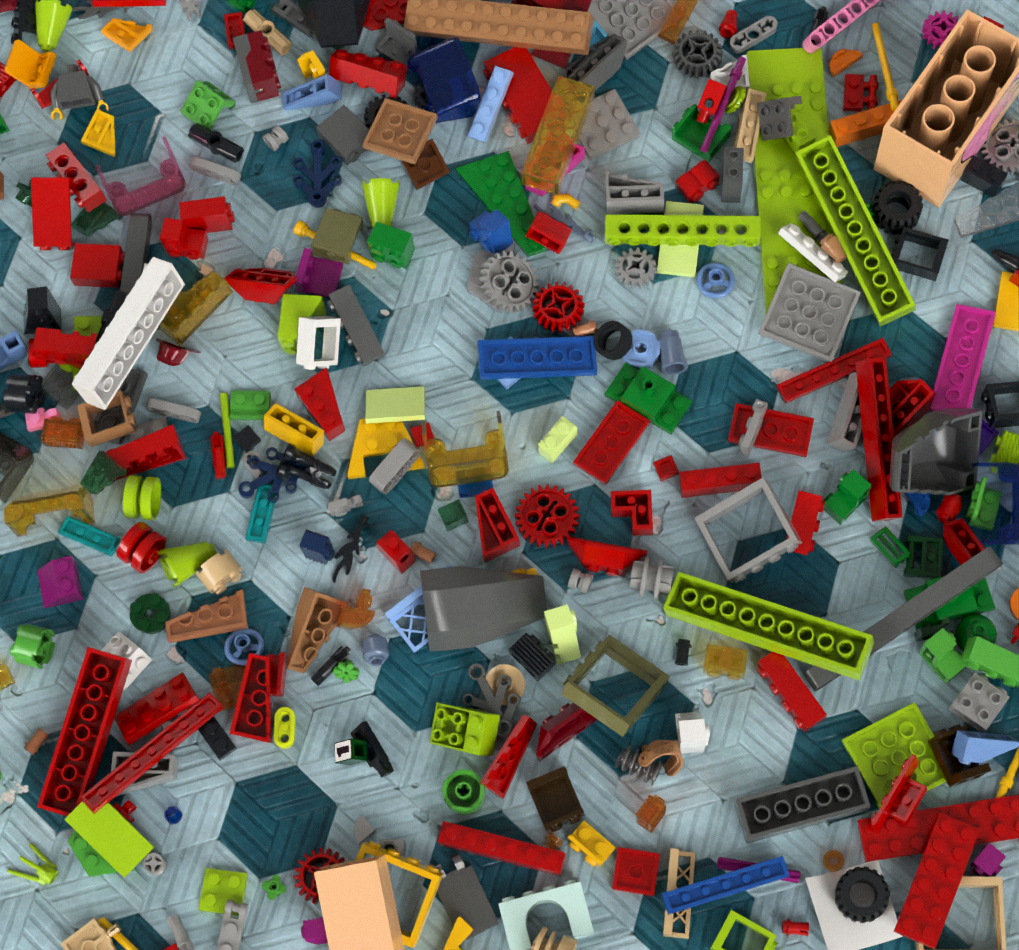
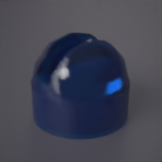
[164,806,182,825]

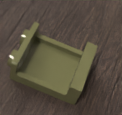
[311,208,364,264]

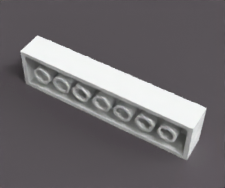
[72,257,185,410]

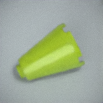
[35,0,72,52]
[362,178,400,228]
[158,541,217,588]

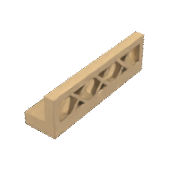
[733,88,766,163]
[663,848,695,939]

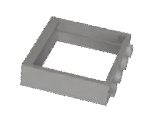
[694,477,803,583]

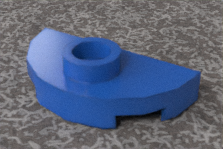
[904,492,930,518]

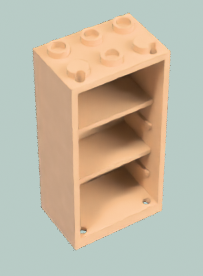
[314,854,405,950]

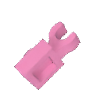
[25,407,61,432]

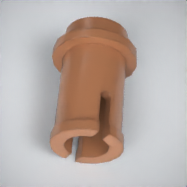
[572,320,598,337]
[411,542,436,564]
[24,728,49,755]

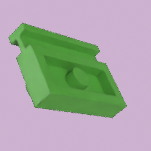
[229,391,271,420]

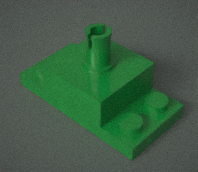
[605,362,692,435]
[904,576,995,630]

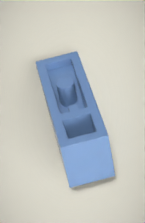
[282,74,342,110]
[951,730,1019,765]

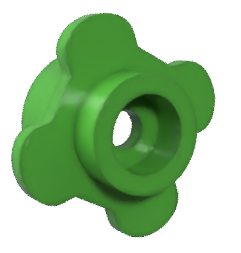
[261,875,286,900]

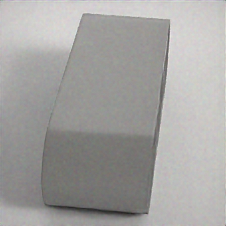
[369,438,421,494]

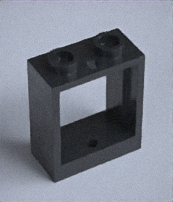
[891,227,949,281]
[981,381,1019,429]

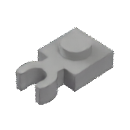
[179,0,201,21]
[327,495,364,517]

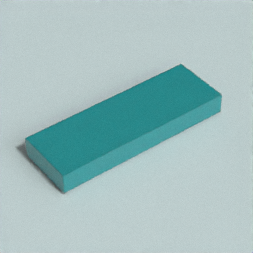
[245,484,277,544]
[58,515,121,557]

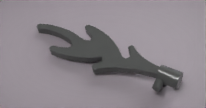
[72,0,134,19]

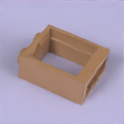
[77,390,136,447]

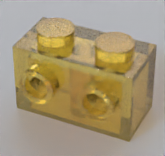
[703,644,748,680]

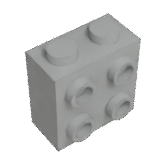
[948,673,1010,733]

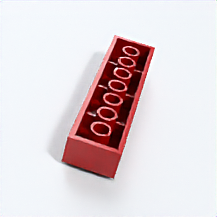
[37,647,132,816]

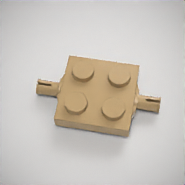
[60,918,121,950]

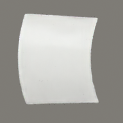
[805,860,903,950]

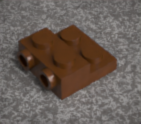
[399,139,450,190]

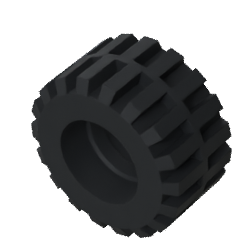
[872,181,923,235]
[835,866,890,923]

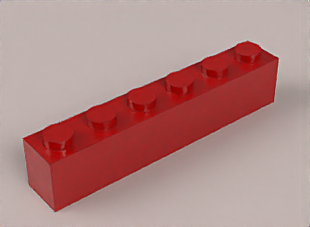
[437,821,566,877]

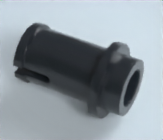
[675,639,692,666]

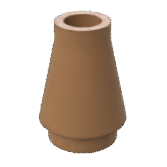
[820,234,847,264]

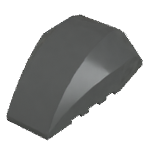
[889,408,983,495]
[420,566,547,652]

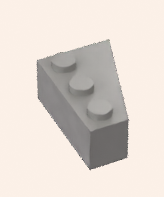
[111,751,179,796]

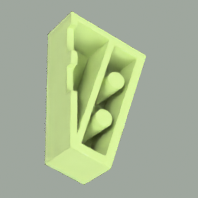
[544,604,581,665]

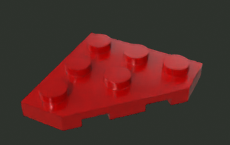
[363,0,408,31]

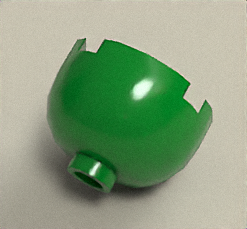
[954,614,997,652]

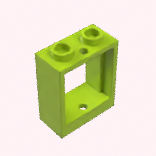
[710,910,778,950]

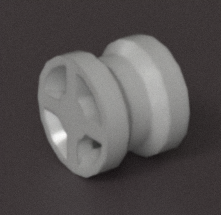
[143,853,167,876]

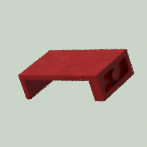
[31,177,76,250]

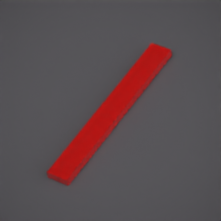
[80,692,223,814]

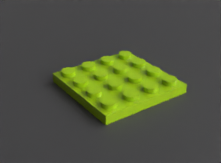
[841,702,946,809]

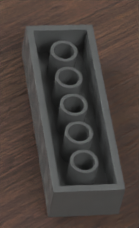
[734,766,871,844]

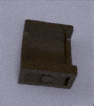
[928,724,992,787]
[526,766,585,832]

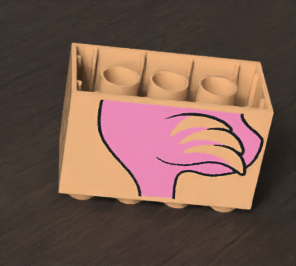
[873,9,1019,208]

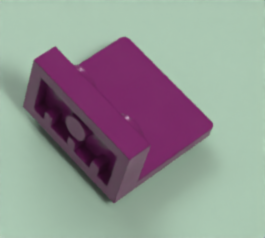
[295,248,343,298]

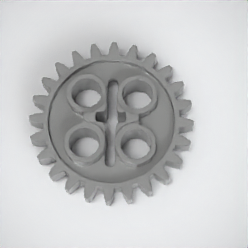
[981,118,1019,176]
[479,250,540,313]

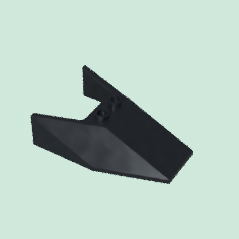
[297,0,371,48]

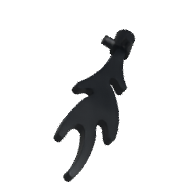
[333,514,370,583]

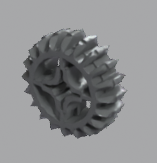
[672,29,723,79]

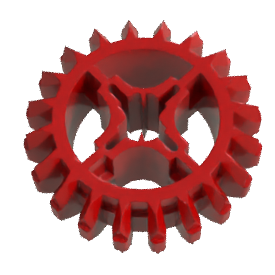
[532,281,585,333]
[293,847,345,905]

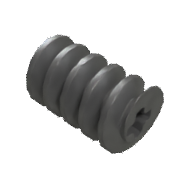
[615,745,662,786]

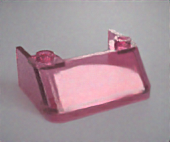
[95,136,186,216]

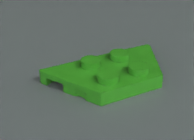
[68,830,135,877]

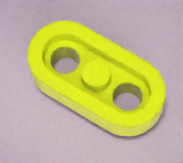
[274,707,296,749]

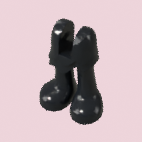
[275,443,337,489]

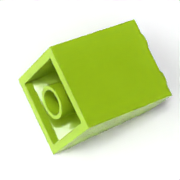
[278,294,327,355]

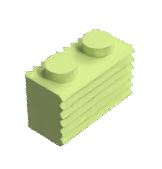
[538,416,577,463]

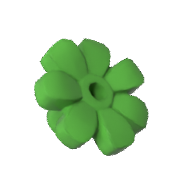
[333,660,360,683]

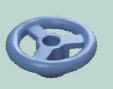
[696,262,735,298]
[224,628,264,665]

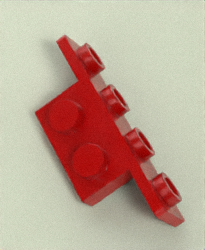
[871,754,928,833]

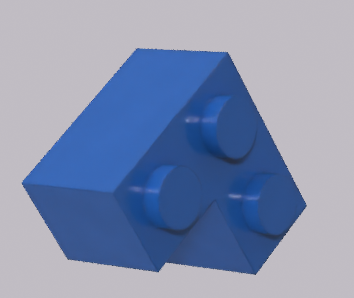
[469,209,513,255]

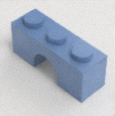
[0,331,27,370]

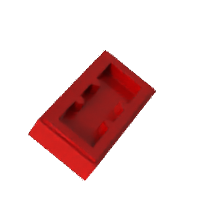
[224,12,246,50]

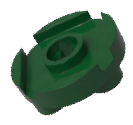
[130,593,171,635]

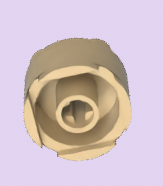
[195,549,243,595]

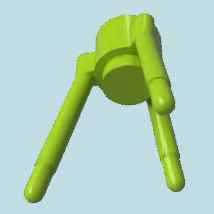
[7,843,59,886]

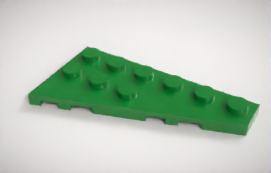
[455,151,546,257]

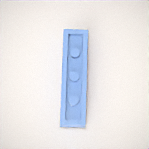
[468,66,514,143]

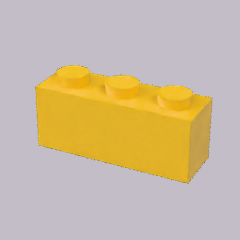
[264,403,324,457]

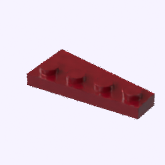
[530,0,592,69]

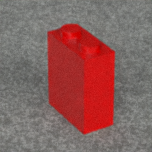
[179,196,235,233]
[70,243,125,288]

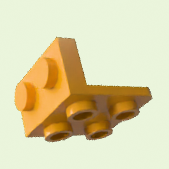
[5,39,57,89]

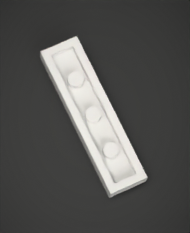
[778,223,848,282]

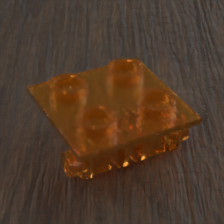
[208,665,246,712]

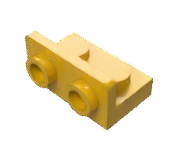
[297,50,326,79]
[567,820,616,868]

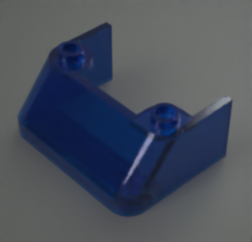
[971,462,1019,545]

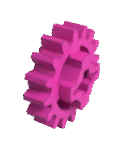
[922,10,959,49]

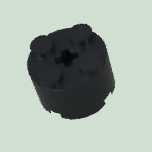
[4,373,46,414]

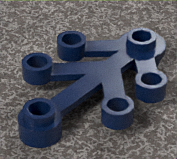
[293,140,342,208]
[238,447,307,503]

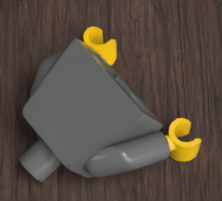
[50,64,109,120]

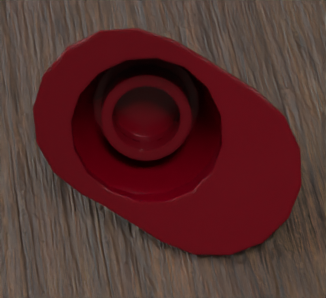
[156,338,201,366]

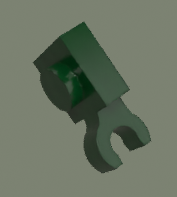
[914,620,953,641]

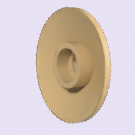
[485,664,525,706]

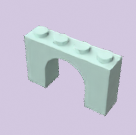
[498,880,594,950]

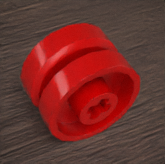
[117,522,167,574]

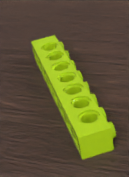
[605,214,761,247]

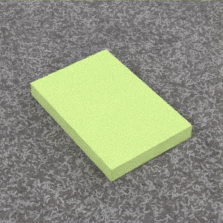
[365,386,425,424]

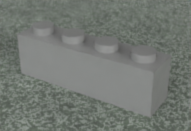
[826,372,862,452]

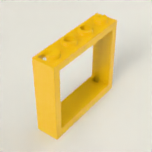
[356,841,444,948]

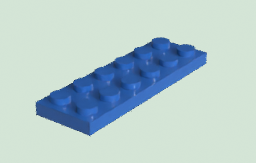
[477,336,597,380]

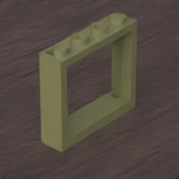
[562,635,670,737]

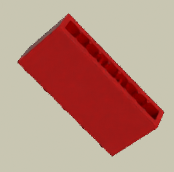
[483,47,568,144]

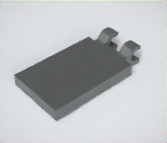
[435,855,499,942]

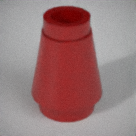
[719,10,737,38]

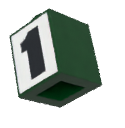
[334,738,367,765]

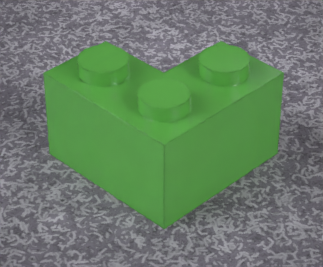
[919,628,967,684]

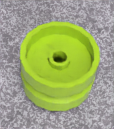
[123,475,162,521]

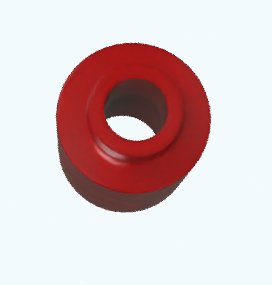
[936,494,963,523]

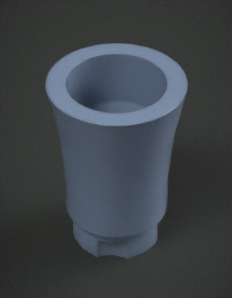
[660,329,688,375]

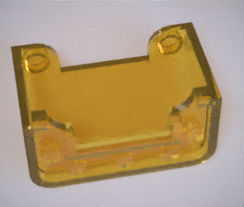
[4,485,95,537]

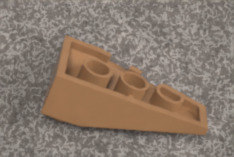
[286,587,348,674]

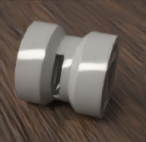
[262,125,289,152]
[568,568,594,594]

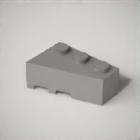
[605,170,664,215]

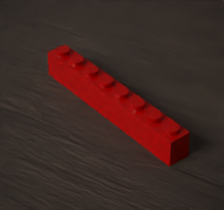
[855,358,903,521]

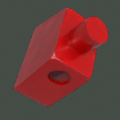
[696,79,726,124]
[376,529,416,574]

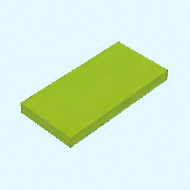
[64,802,154,878]

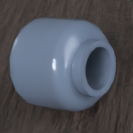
[362,634,389,666]

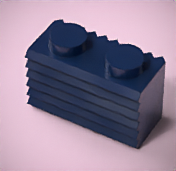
[299,529,335,565]

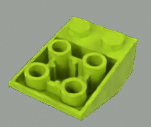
[429,702,500,756]

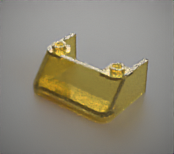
[422,411,509,487]

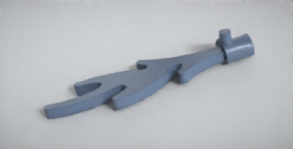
[535,204,595,243]

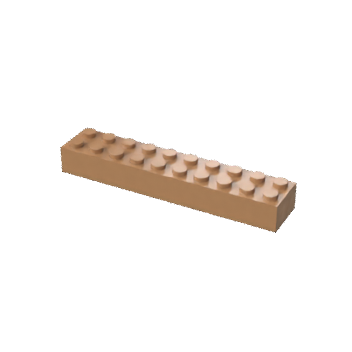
[404,0,594,55]

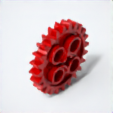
[515,484,580,549]

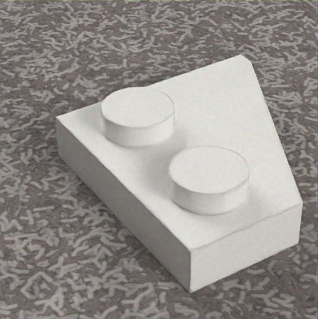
[710,55,750,90]

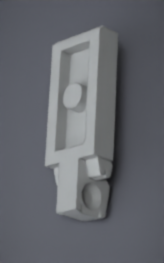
[739,399,768,455]

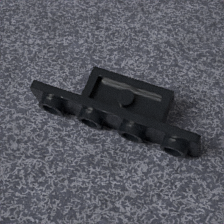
[11,0,40,44]

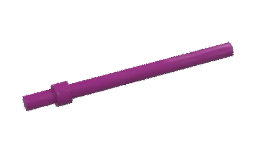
[700,57,746,153]

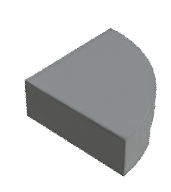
[354,814,375,845]

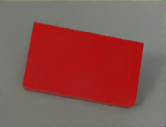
[266,652,288,697]

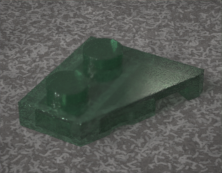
[71,203,123,237]
[80,450,127,495]

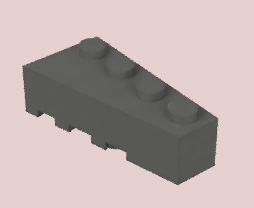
[327,284,385,366]

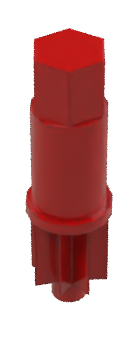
[210,432,226,479]

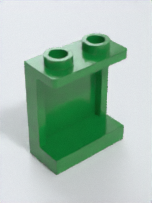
[671,104,732,163]

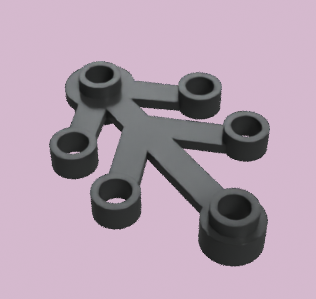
[462,664,521,738]

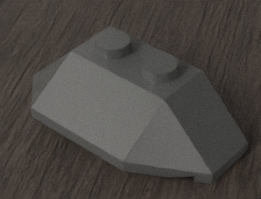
[562,34,628,92]

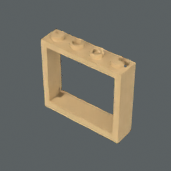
[913,876,1006,950]

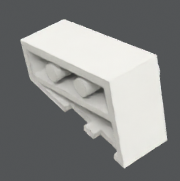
[675,711,710,754]

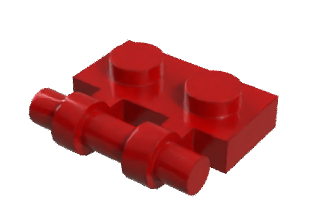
[843,74,879,112]

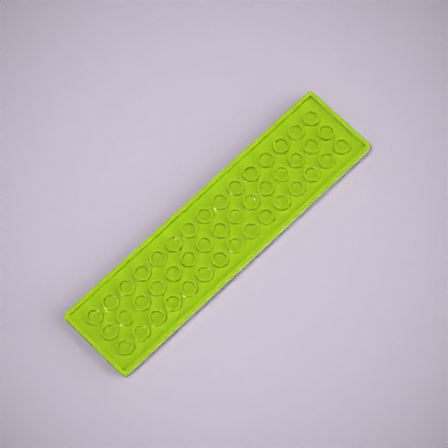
[747,48,842,314]

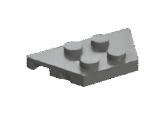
[467,243,515,313]

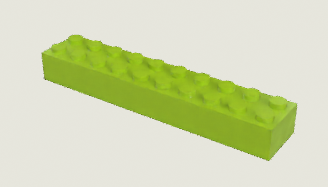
[795,135,916,327]
[663,572,874,681]

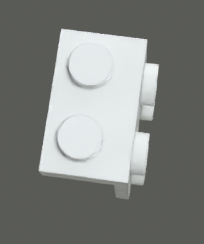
[101,632,152,690]

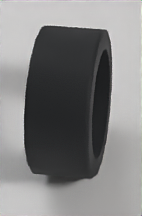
[594,321,633,360]

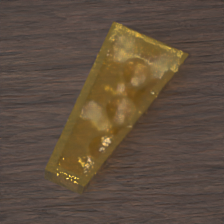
[158,271,233,346]

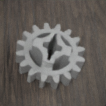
[615,247,657,289]

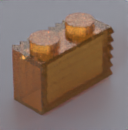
[41,416,85,449]
[635,795,666,833]

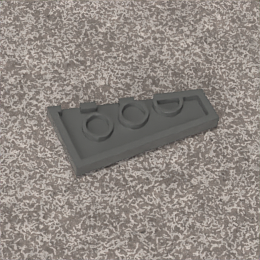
[94,369,148,445]

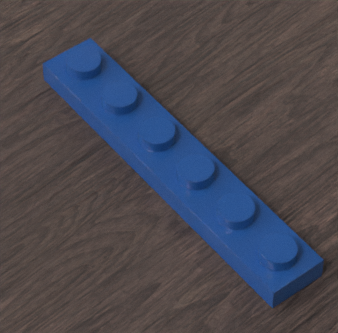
[661,856,790,915]

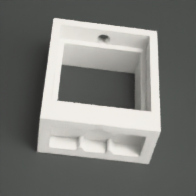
[296,316,341,370]

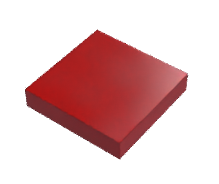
[612,847,660,897]

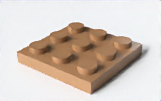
[363,98,438,165]

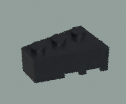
[23,286,62,335]

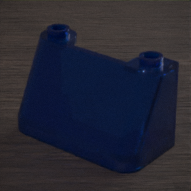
[407,37,480,123]

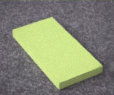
[657,201,704,277]

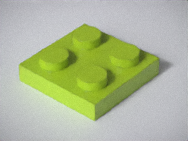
[198,868,248,916]

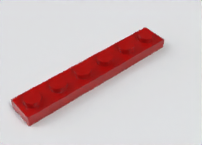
[776,338,892,404]

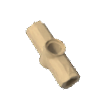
[243,9,292,56]

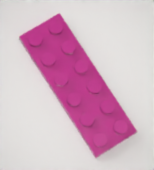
[929,304,996,412]

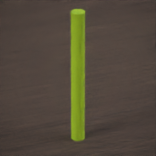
[220,393,235,468]

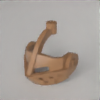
[638,740,684,777]

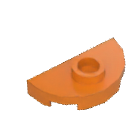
[829,48,863,78]

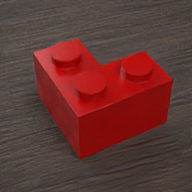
[160,218,209,260]
[611,490,653,536]

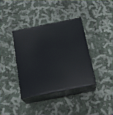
[233,425,261,453]

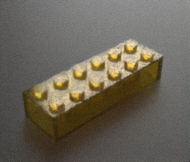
[521,76,594,195]

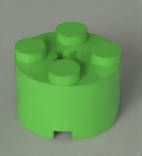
[10,624,55,669]
[442,769,486,815]

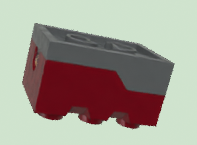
[233,30,281,103]

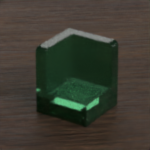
[438,499,469,532]

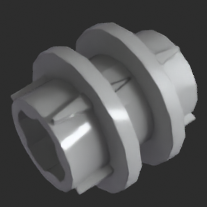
[630,557,674,599]

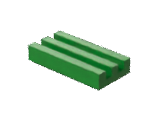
[870,526,912,568]

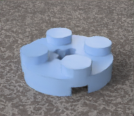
[623,329,660,369]

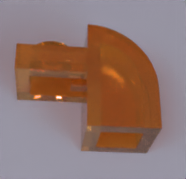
[337,589,375,630]

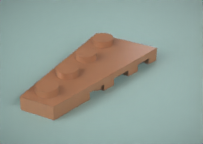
[165,589,249,643]

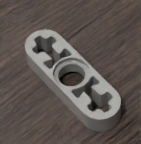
[729,16,778,54]
[188,156,242,186]
[145,398,201,423]

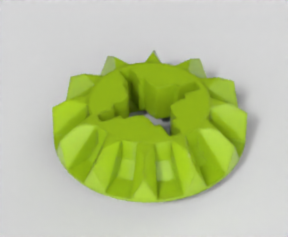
[725,86,746,114]

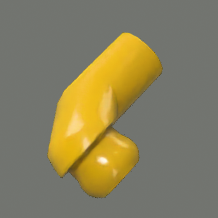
[551,193,581,210]

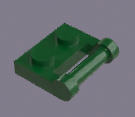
[903,535,943,579]

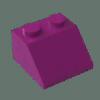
[37,556,84,609]

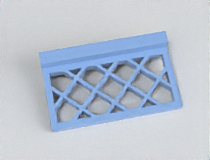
[385,565,451,653]

